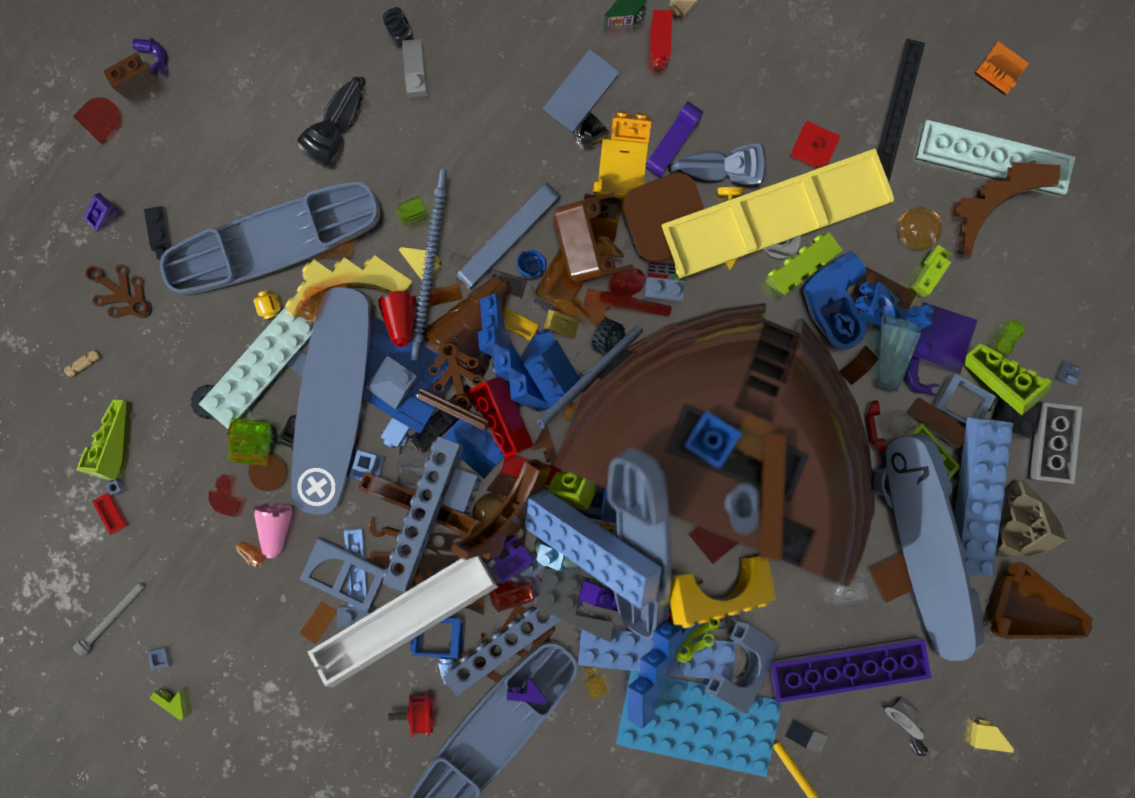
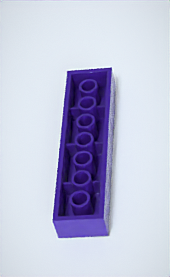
[770,637,931,703]

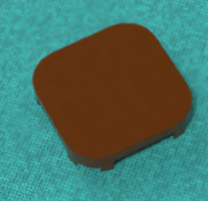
[621,173,704,261]

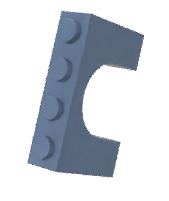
[704,621,780,714]

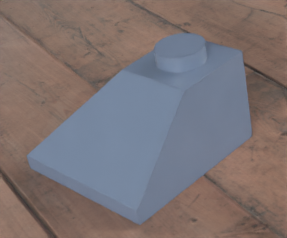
[365,356,419,409]

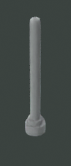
[73,583,145,657]

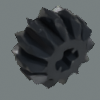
[383,7,412,41]

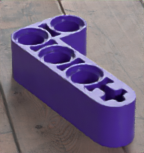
[645,101,704,177]

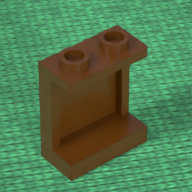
[103,53,157,98]

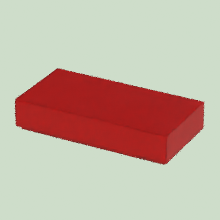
[92,492,128,535]

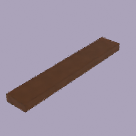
[760,434,786,560]

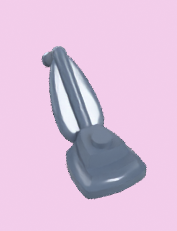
[668,143,767,185]

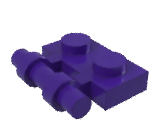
[483,534,533,584]

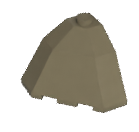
[996,479,1066,556]

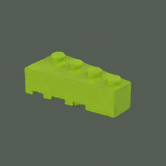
[766,232,843,298]

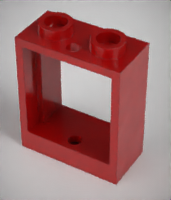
[649,10,673,68]

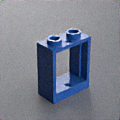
[410,618,465,658]

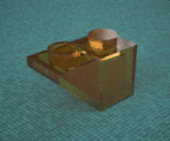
[583,288,612,329]

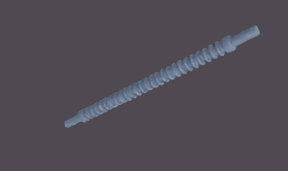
[411,169,447,361]

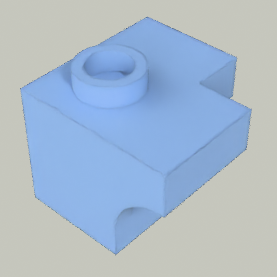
[348,449,384,480]

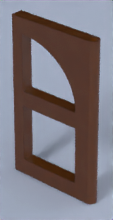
[477,604,556,683]

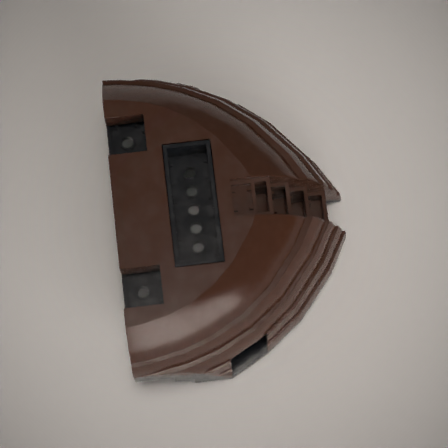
[554,303,875,588]

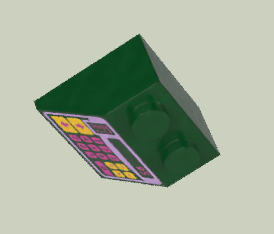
[604,0,647,27]

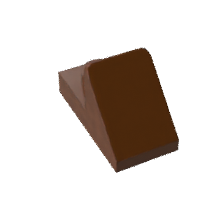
[531,426,557,465]

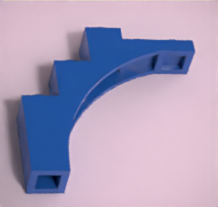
[478,293,550,412]
[627,620,702,729]

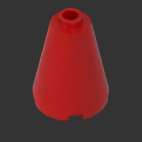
[378,291,417,347]

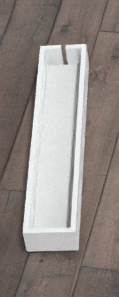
[308,556,498,688]

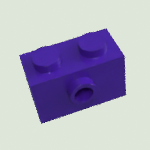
[578,581,618,612]

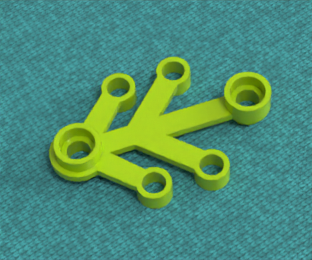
[671,610,720,663]

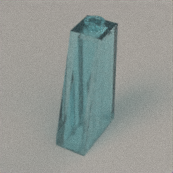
[879,314,921,392]

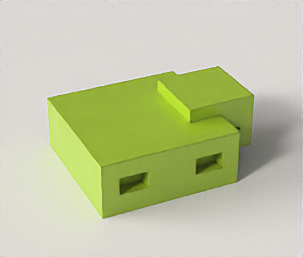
[909,245,951,298]

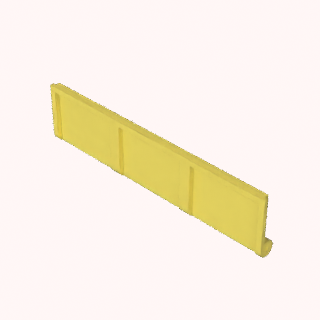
[661,149,894,279]

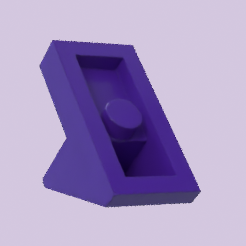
[83,192,117,231]
[506,675,546,704]

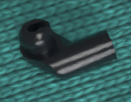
[910,729,928,756]

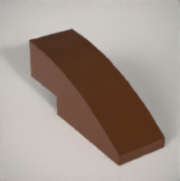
[908,398,966,449]

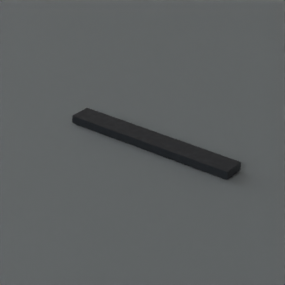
[877,38,925,183]

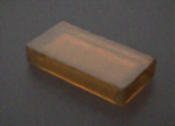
[299,601,337,644]

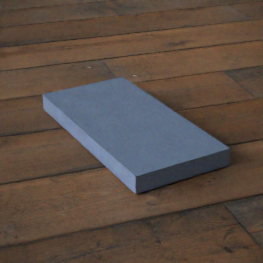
[543,49,620,133]

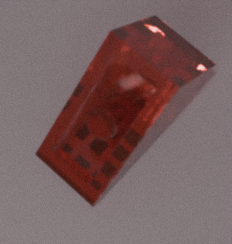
[489,581,534,613]

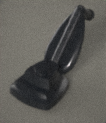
[296,77,366,163]

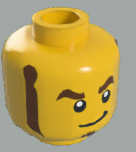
[254,289,281,319]

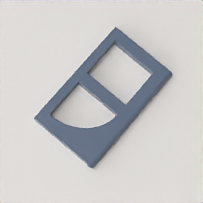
[300,538,385,612]

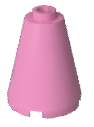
[254,503,293,558]

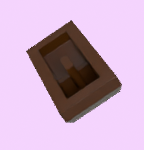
[840,345,879,385]

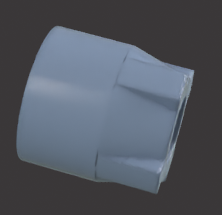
[106,480,125,495]

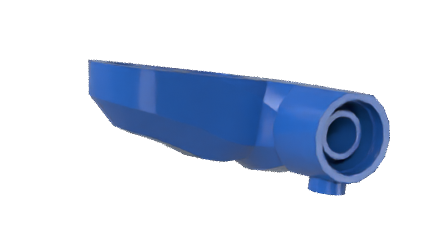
[802,251,867,349]

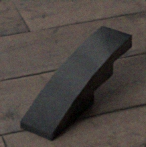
[409,385,475,453]

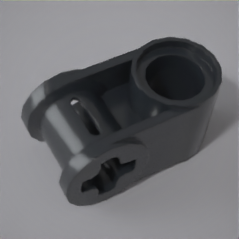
[277,414,297,451]

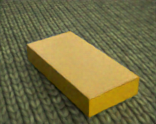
[504,308,540,341]

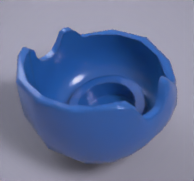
[517,249,546,279]

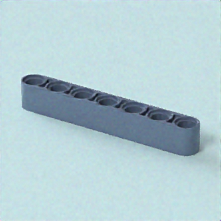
[456,182,561,290]

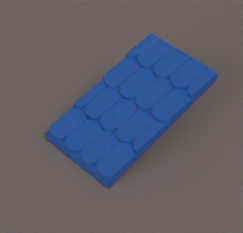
[362,314,453,433]

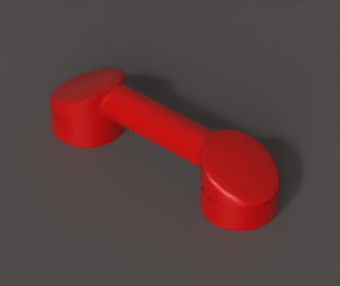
[866,400,887,454]

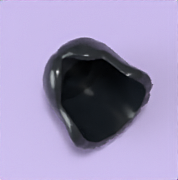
[574,112,610,147]

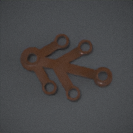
[85,264,150,318]
[429,338,483,409]

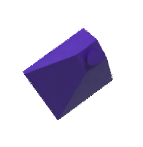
[905,302,978,374]

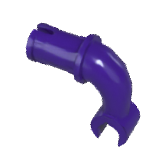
[132,38,168,76]
[904,359,940,396]

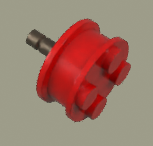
[388,693,434,738]

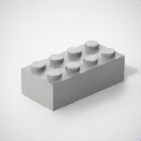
[1029,402,1082,484]

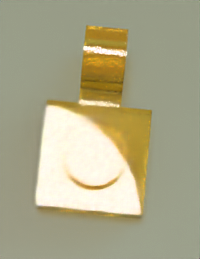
[584,666,609,701]

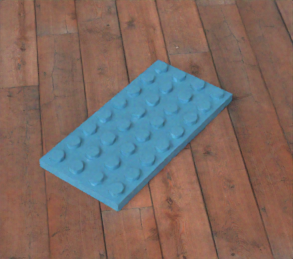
[616,671,782,777]

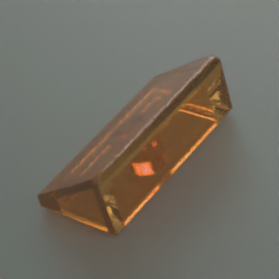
[426,283,463,307]

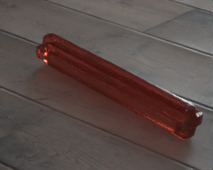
[599,291,672,316]

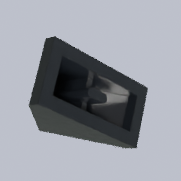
[785,719,828,753]

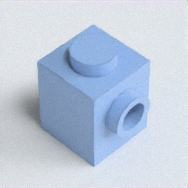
[381,417,410,448]

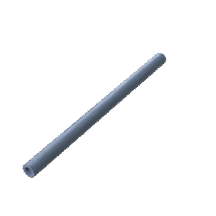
[537,325,643,428]

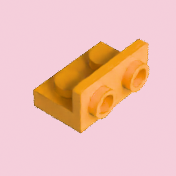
[611,111,651,144]

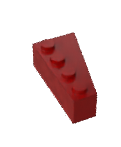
[465,376,534,458]

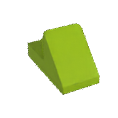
[150,688,187,721]

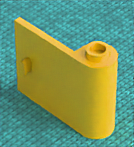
[593,139,648,199]

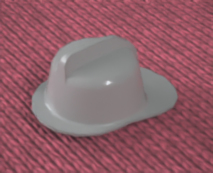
[885,698,924,740]

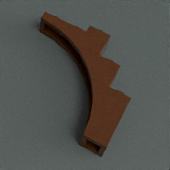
[956,162,1060,258]
[451,459,551,560]
[358,471,482,537]

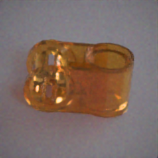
[293,285,324,324]

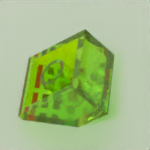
[226,418,271,466]

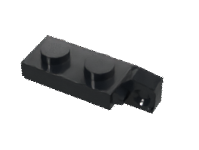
[144,206,170,260]

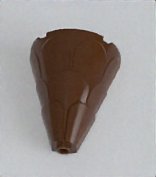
[422,275,512,378]
[988,562,1093,639]

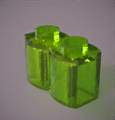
[396,196,428,225]
[988,319,1025,358]

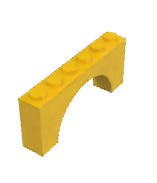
[670,555,776,628]

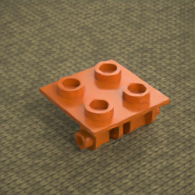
[976,41,1029,94]

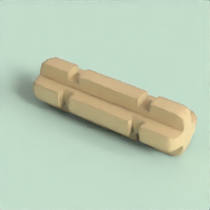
[64,350,100,377]

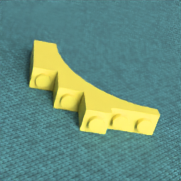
[286,255,412,318]

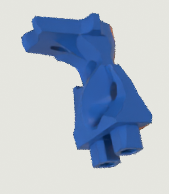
[855,281,935,339]

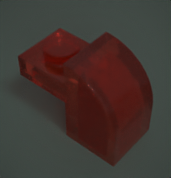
[208,474,242,517]

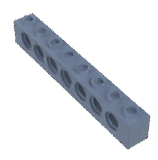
[382,436,464,592]
[443,600,583,697]

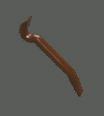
[369,516,441,555]

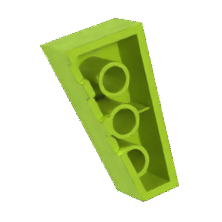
[965,343,1052,415]

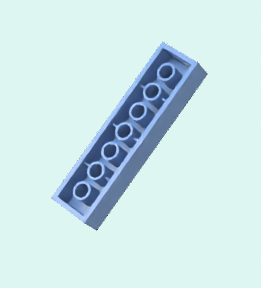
[954,417,1013,576]
[525,489,662,609]
[578,627,736,681]

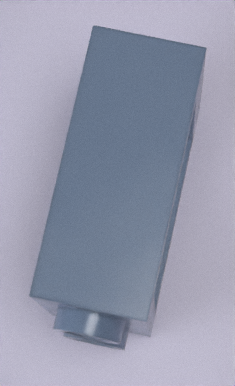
[934,374,996,426]

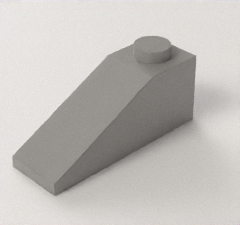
[402,39,428,98]

